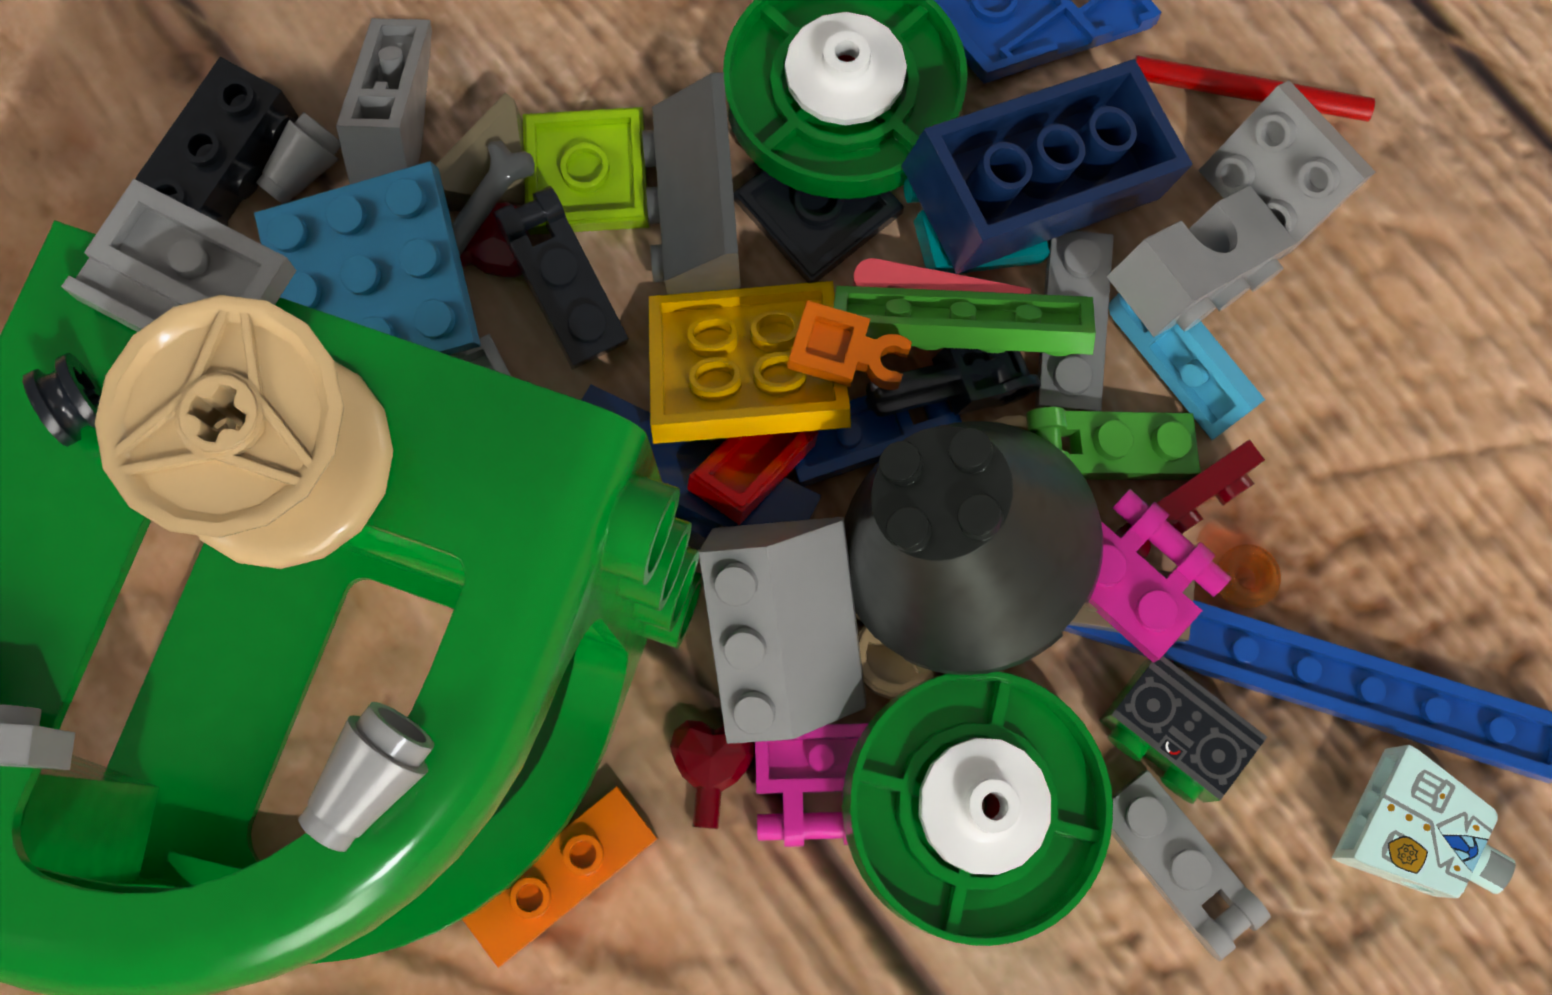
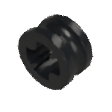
[22,353,102,447]

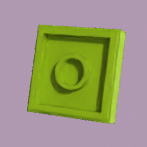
[523,107,650,235]

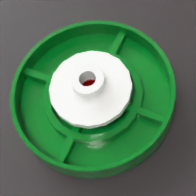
[723,0,968,199]
[842,671,1113,946]

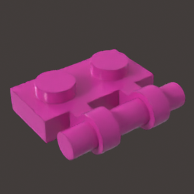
[1089,489,1231,663]
[755,723,869,847]

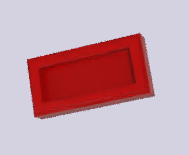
[687,431,819,525]

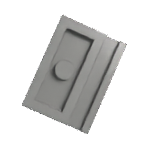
[61,179,297,332]

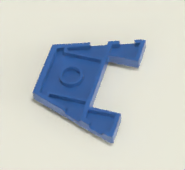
[934,0,1162,84]

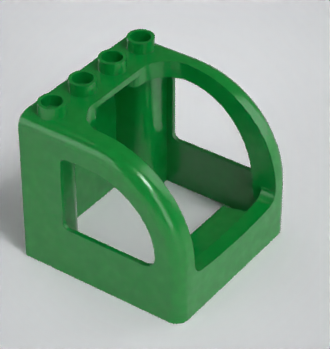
[0,220,703,995]

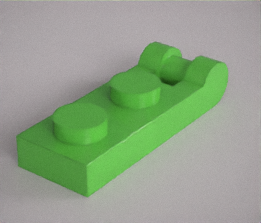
[1026,407,1201,480]

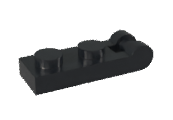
[493,186,629,370]

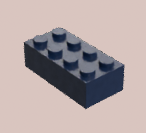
[901,59,1193,274]

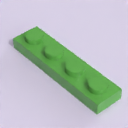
[833,286,1096,356]

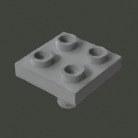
[1198,80,1376,259]

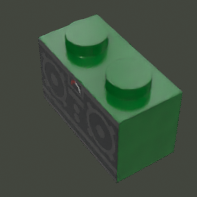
[1099,656,1267,804]

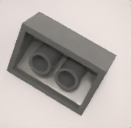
[642,72,741,295]

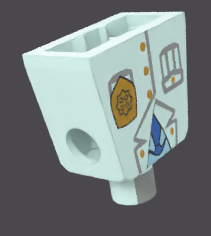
[1332,745,1516,898]

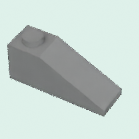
[336,18,432,184]

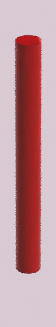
[1135,55,1375,122]

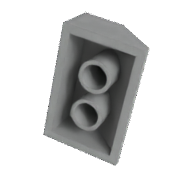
[699,517,867,744]

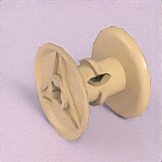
[95,295,394,569]

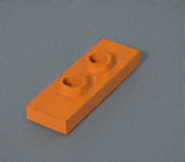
[462,786,659,968]

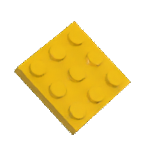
[648,281,851,444]

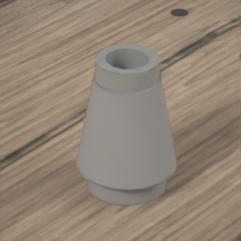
[256,112,341,204]
[298,702,434,852]

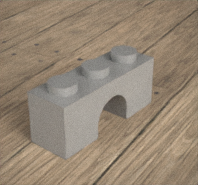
[1106,186,1297,337]

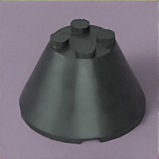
[844,421,1103,675]

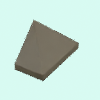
[436,93,525,212]

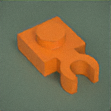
[787,300,912,390]

